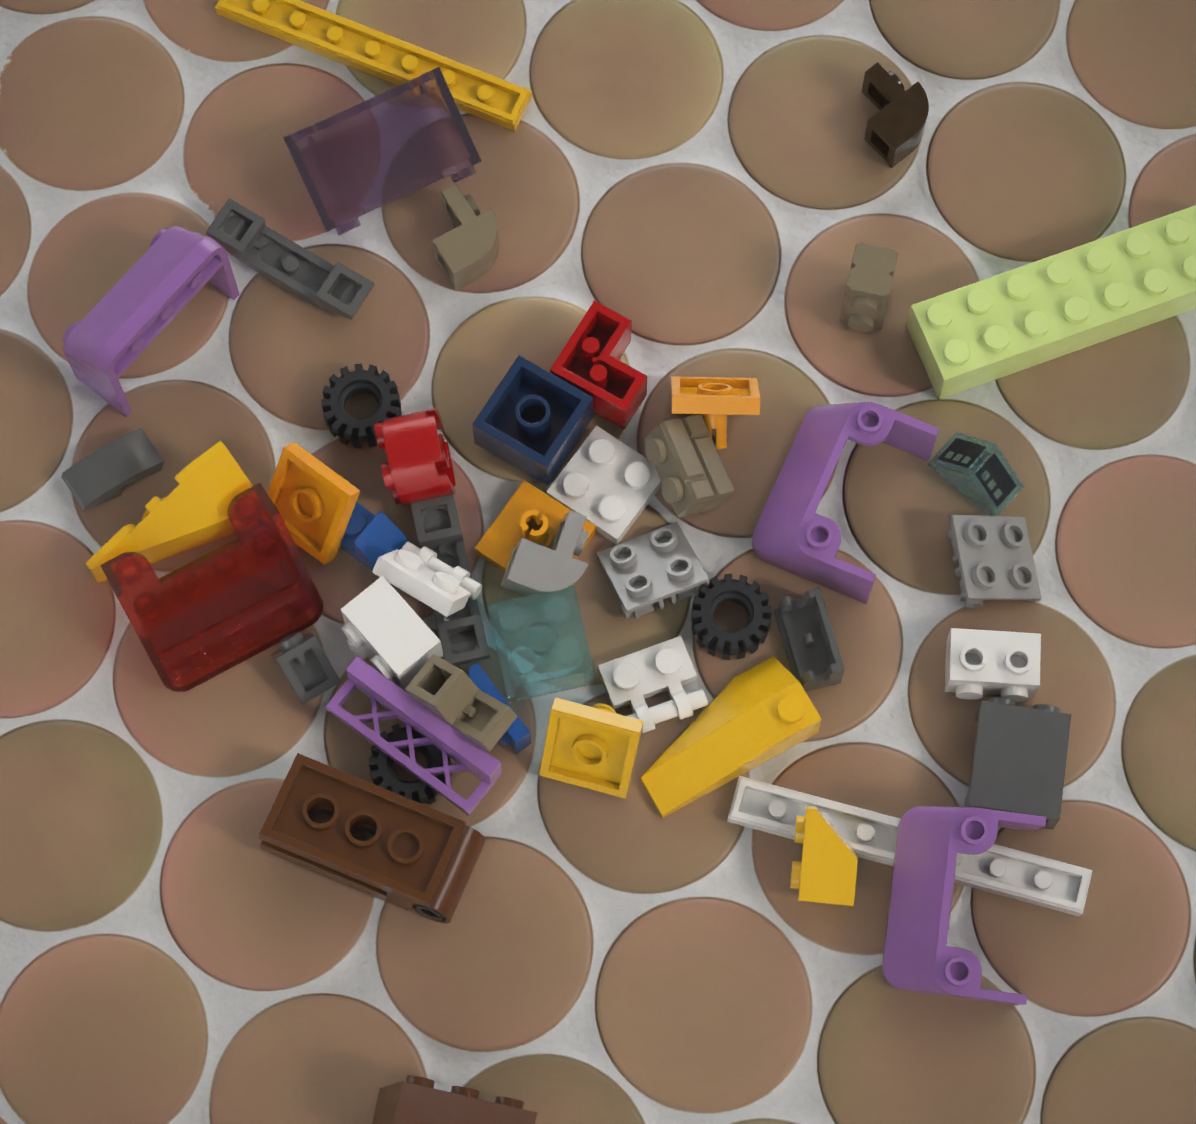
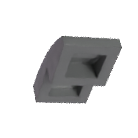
[61,428,164,511]

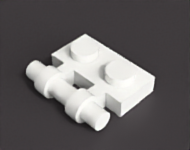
[372,542,483,617]
[598,636,708,734]

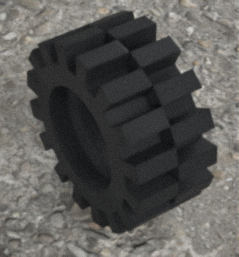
[321,364,402,449]
[691,574,772,660]
[368,723,452,805]

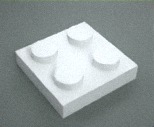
[546,425,662,545]

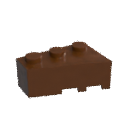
[372,1075,537,1124]

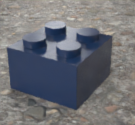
[472,355,594,486]

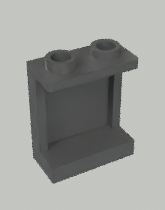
[964,697,1071,830]

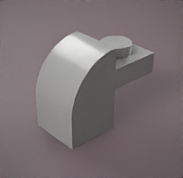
[500,510,588,599]

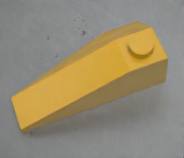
[86,440,263,583]
[640,656,822,818]

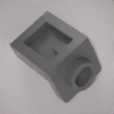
[271,631,341,704]

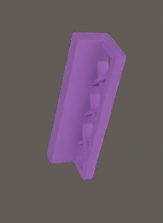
[326,656,502,816]

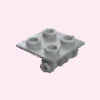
[947,515,1042,609]
[596,521,710,620]

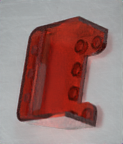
[100,483,323,692]

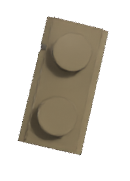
[840,243,898,333]
[644,414,735,518]

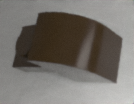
[861,62,929,168]

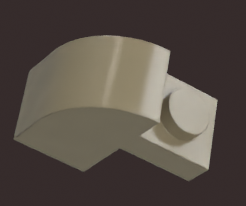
[432,183,499,291]
[405,654,518,752]

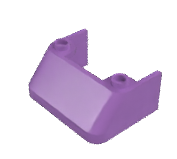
[63,226,240,417]
[752,402,939,604]
[882,806,1046,1006]

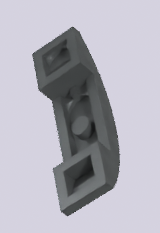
[206,198,374,320]
[410,494,490,666]

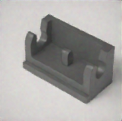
[774,587,844,692]

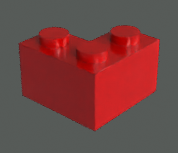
[550,300,647,430]

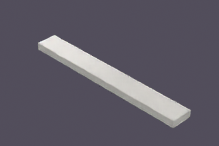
[727,776,1093,917]

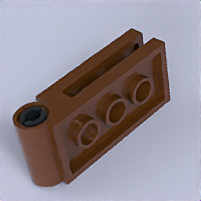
[259,753,486,924]

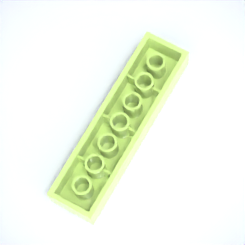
[906,205,1196,400]

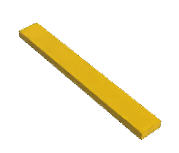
[215,0,532,131]

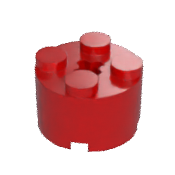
[374,408,456,505]

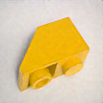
[790,805,858,906]

